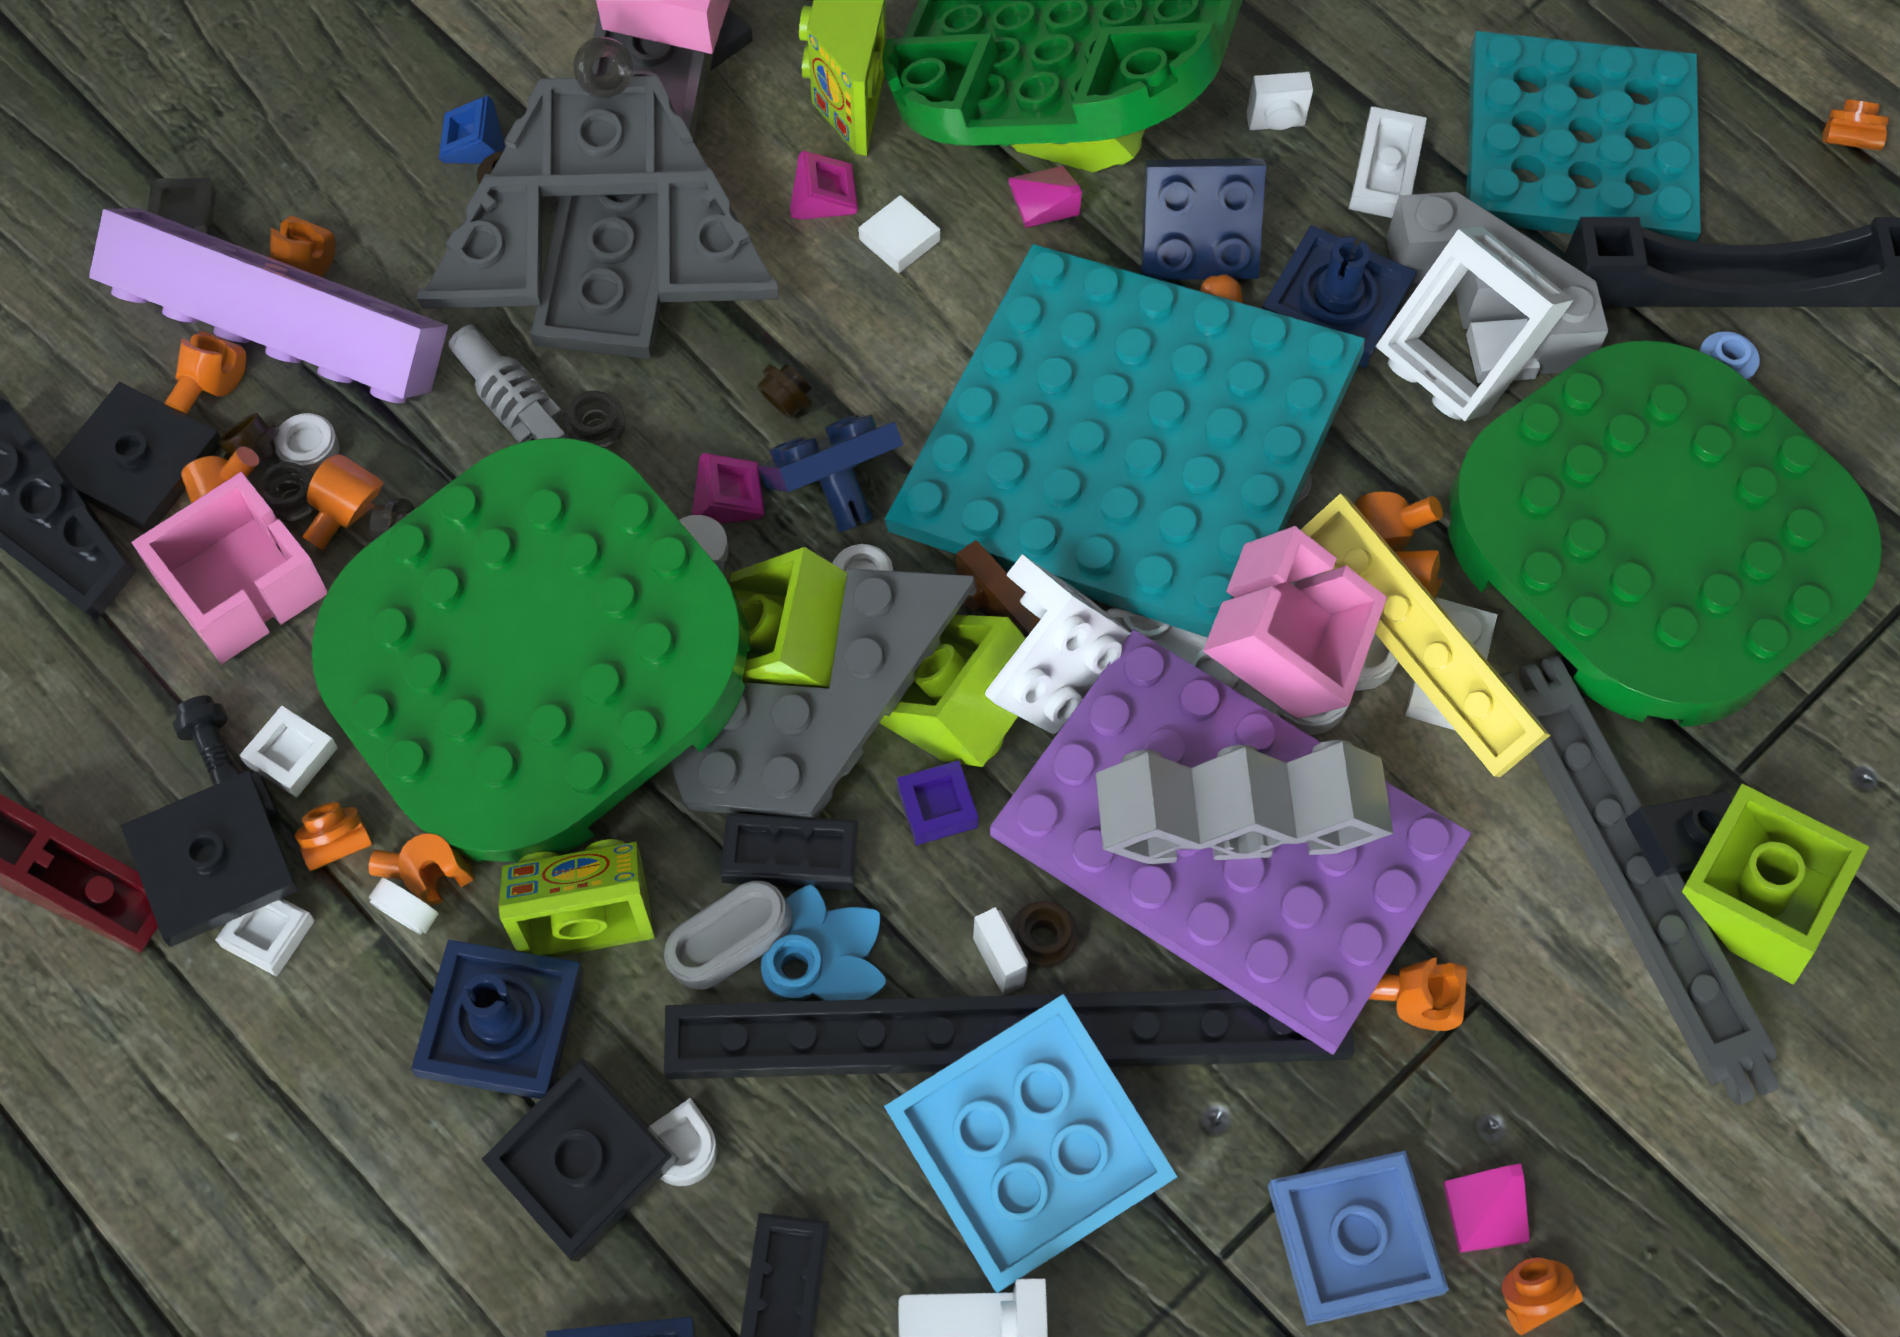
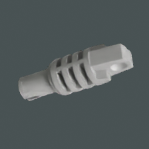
[448,324,568,443]

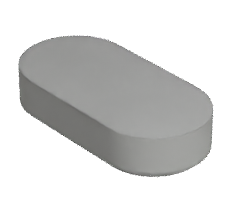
[664,881,792,990]

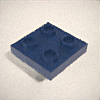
[1141,158,1266,280]
[1262,225,1417,369]
[757,414,904,532]
[411,939,584,1099]

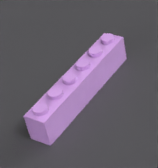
[89,208,448,403]

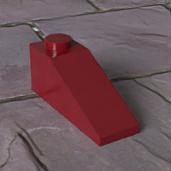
[0,794,158,954]

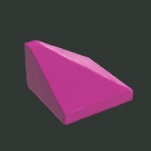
[790,150,858,220]
[1009,166,1082,228]
[692,452,765,524]
[1443,1164,1530,1253]

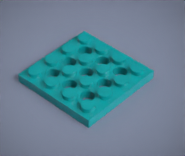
[1466,31,1701,242]

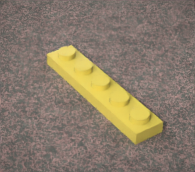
[1300,493,1550,777]

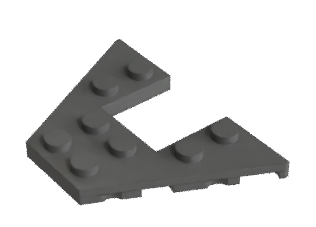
[417,76,779,309]
[670,560,977,818]

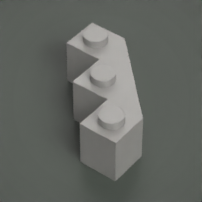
[1386,192,1608,374]
[1096,740,1393,864]

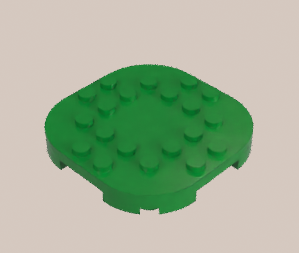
[882,0,1242,146]
[1447,341,1882,727]
[312,438,751,864]

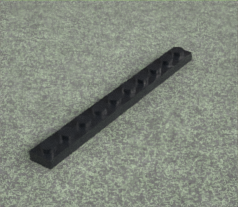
[664,989,1355,1080]

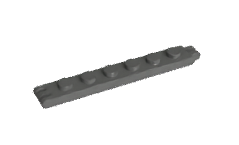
[1500,655,1778,1105]

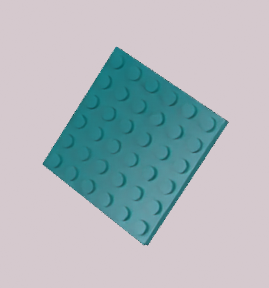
[885,244,1365,638]

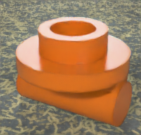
[1822,99,1889,151]
[295,802,373,871]
[1502,1257,1583,1336]

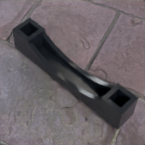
[1562,217,1900,307]

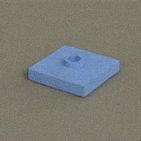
[1268,1150,1448,1326]

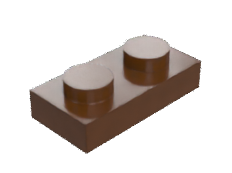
[956,540,1041,638]

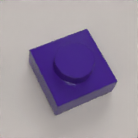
[897,760,979,846]

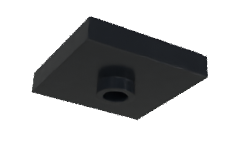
[55,381,221,532]
[121,771,299,947]
[481,1058,679,1262]

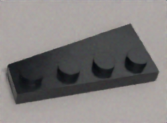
[0,390,137,620]

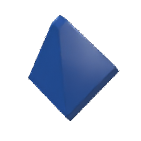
[439,95,506,164]

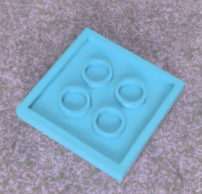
[884,994,1177,1293]

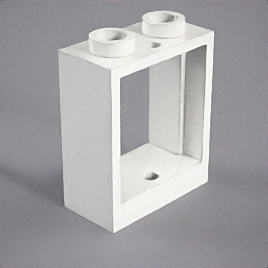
[1375,226,1574,421]

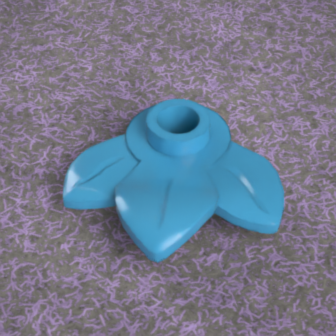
[761,884,886,1001]

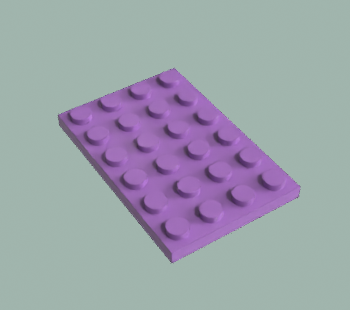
[990,629,1472,1055]

